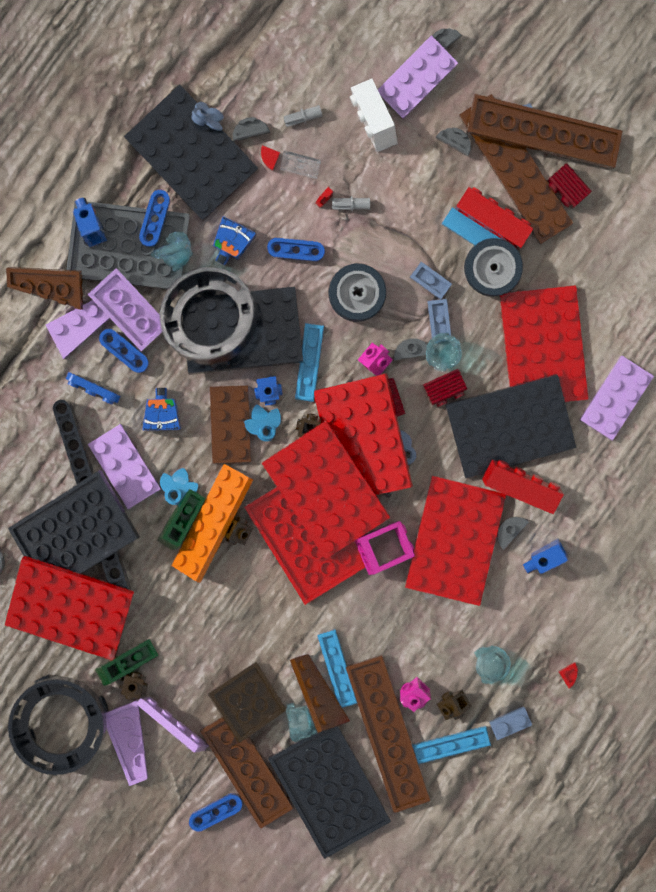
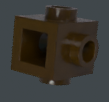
[295,413,322,437]
[225,516,253,546]
[119,671,148,701]
[437,690,472,720]

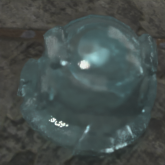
[151,231,193,272]
[426,333,462,372]
[474,645,511,684]
[286,703,318,742]

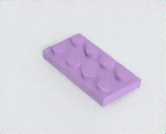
[378,35,458,119]
[88,268,162,351]
[580,356,654,441]
[88,424,161,509]

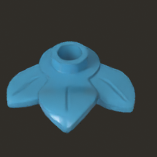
[244,405,281,442]
[160,468,198,505]

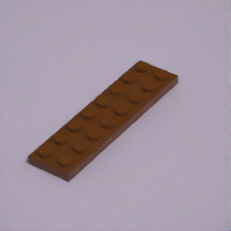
[459,94,573,244]
[466,94,623,169]
[346,654,430,813]

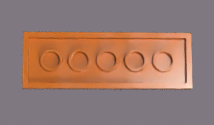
[171,464,253,583]

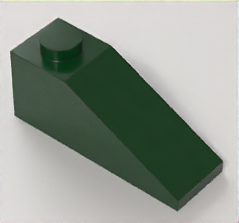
[157,489,206,550]
[95,639,159,686]

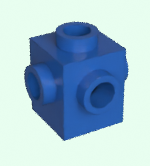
[254,376,283,406]

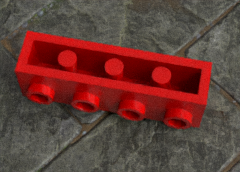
[455,187,533,251]
[482,459,564,515]

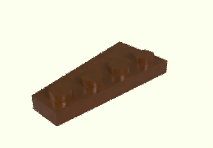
[6,267,83,310]
[290,654,350,733]

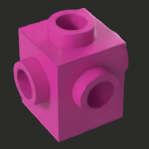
[358,343,393,376]
[400,677,431,712]

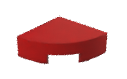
[261,145,280,171]
[315,187,333,208]
[558,662,578,688]

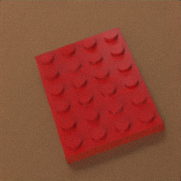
[499,285,588,402]
[314,374,413,495]
[262,420,390,559]
[405,476,506,606]
[244,487,365,605]
[5,556,134,660]

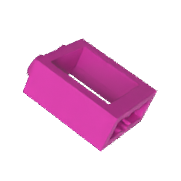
[355,521,415,575]

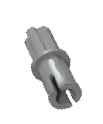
[284,105,323,127]
[332,196,370,212]

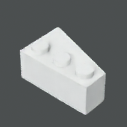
[350,79,398,152]

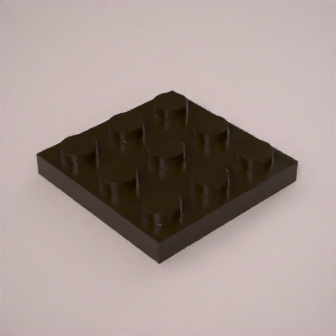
[208,662,287,743]

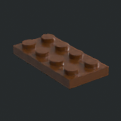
[210,385,251,463]

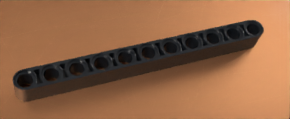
[53,400,131,590]

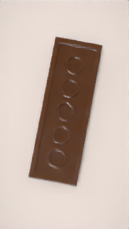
[200,717,293,829]

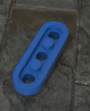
[139,190,170,247]
[267,238,325,262]
[99,329,149,373]
[66,372,121,405]
[189,793,243,832]

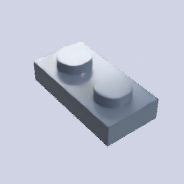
[410,262,452,300]
[427,299,451,340]
[489,706,532,740]

